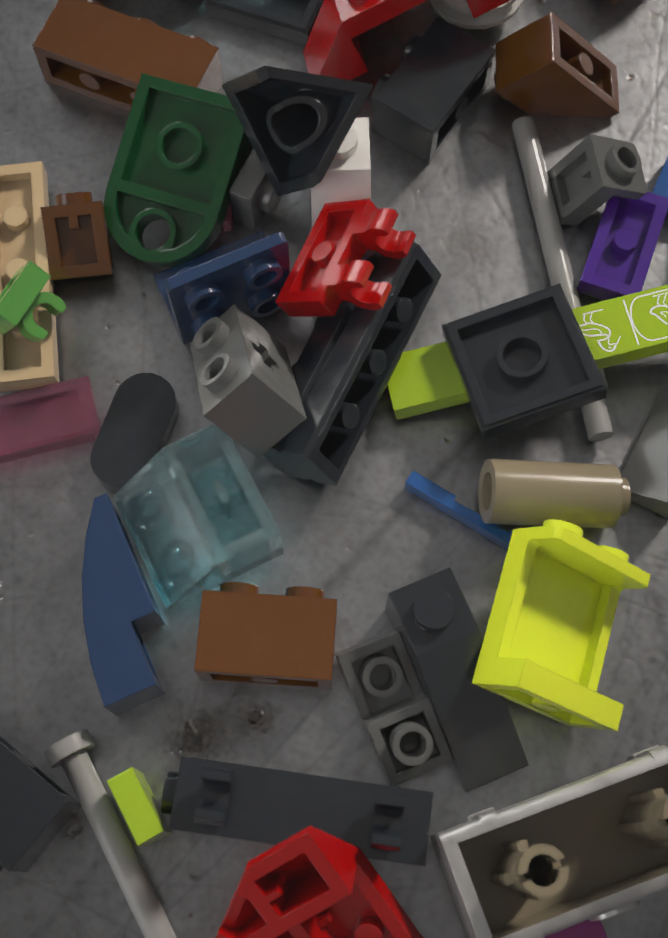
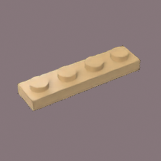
[0,161,60,392]

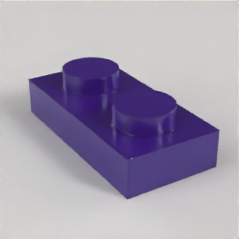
[577,191,668,301]

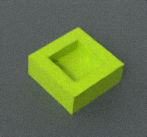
[107,767,172,847]

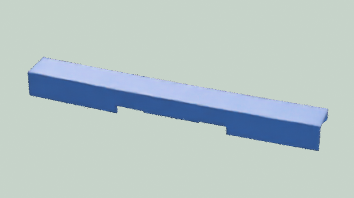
[405,470,513,550]

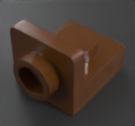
[40,192,114,281]

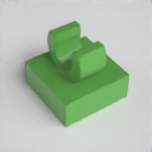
[0,261,66,342]

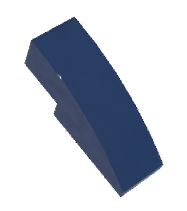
[82,493,165,716]

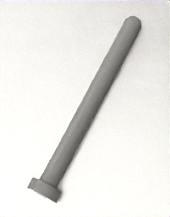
[44,729,177,938]

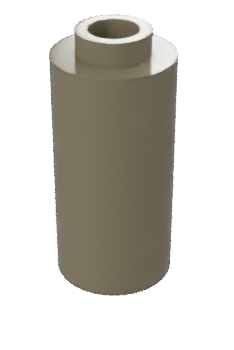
[478,459,631,528]

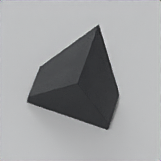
[222,65,374,196]

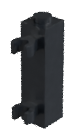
[161,756,433,867]

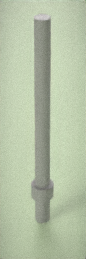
[512,116,614,441]

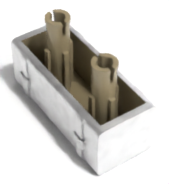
[431,745,668,938]

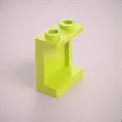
[472,519,651,731]

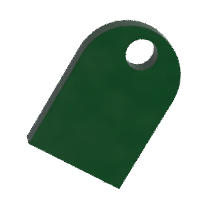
[104,73,249,267]

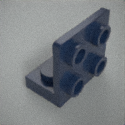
[153,230,290,344]

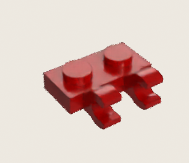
[275,199,416,317]

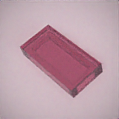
[0,375,101,464]

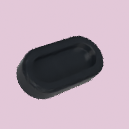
[90,373,178,494]

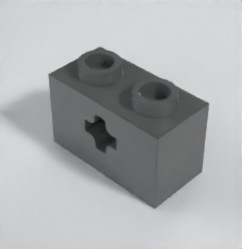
[190,304,307,458]

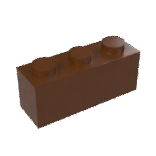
[32,0,224,112]

